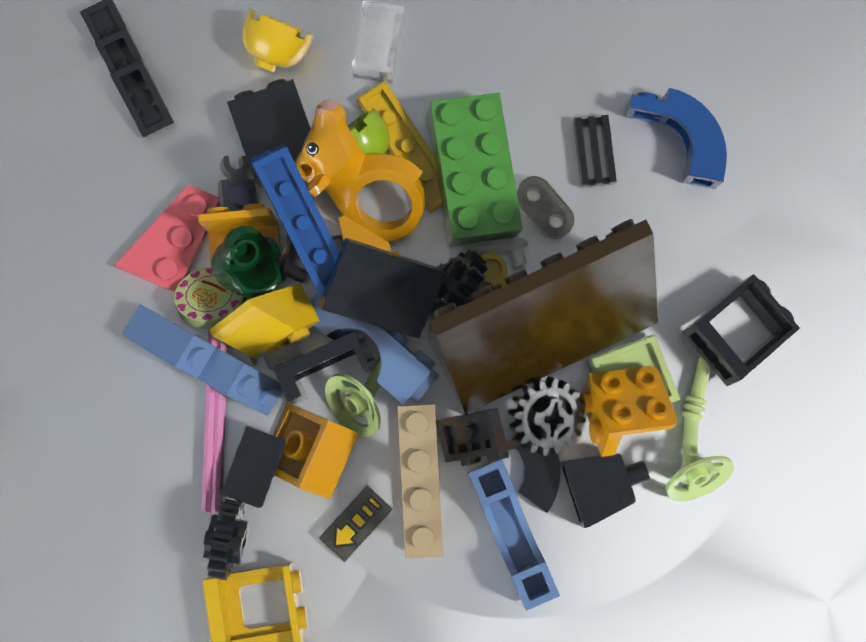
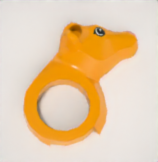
[295,99,425,241]

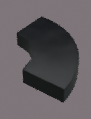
[511,423,561,513]

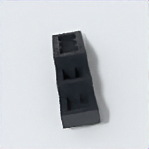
[80,0,175,138]

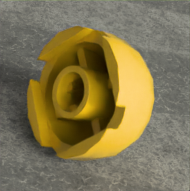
[242,8,314,72]

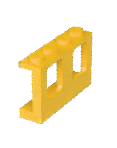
[202,562,309,642]

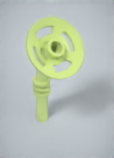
[325,330,390,437]
[666,357,734,501]

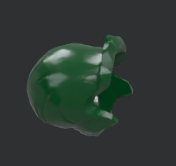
[211,226,282,298]

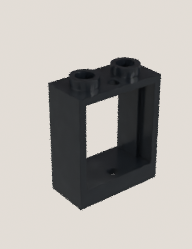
[681,274,800,386]

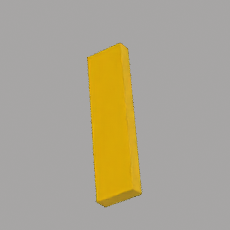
[356,81,442,214]

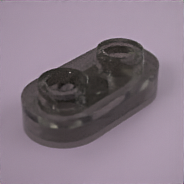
[517,176,574,239]

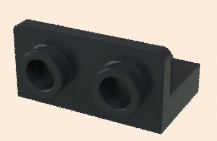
[436,408,520,466]

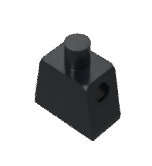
[560,453,650,528]

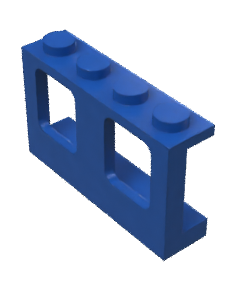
[249,144,340,297]

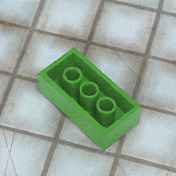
[427,92,523,247]

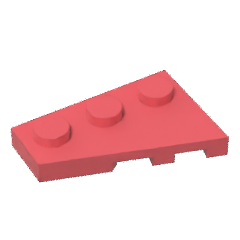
[114,185,220,292]

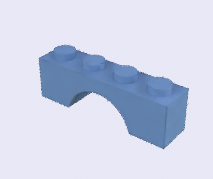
[310,292,440,406]
[467,460,560,611]

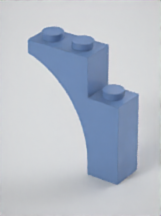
[122,304,283,416]

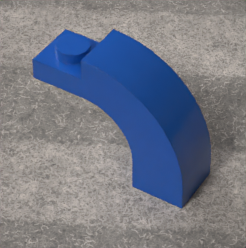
[624,88,727,189]

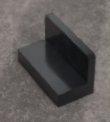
[220,425,286,508]

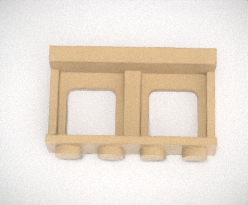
[398,404,443,559]

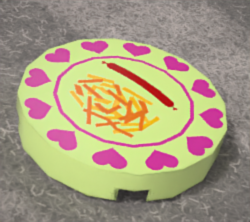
[174,267,246,329]

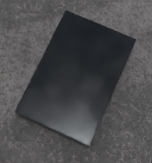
[318,238,447,338]

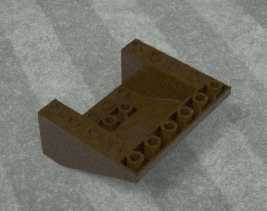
[428,219,658,414]

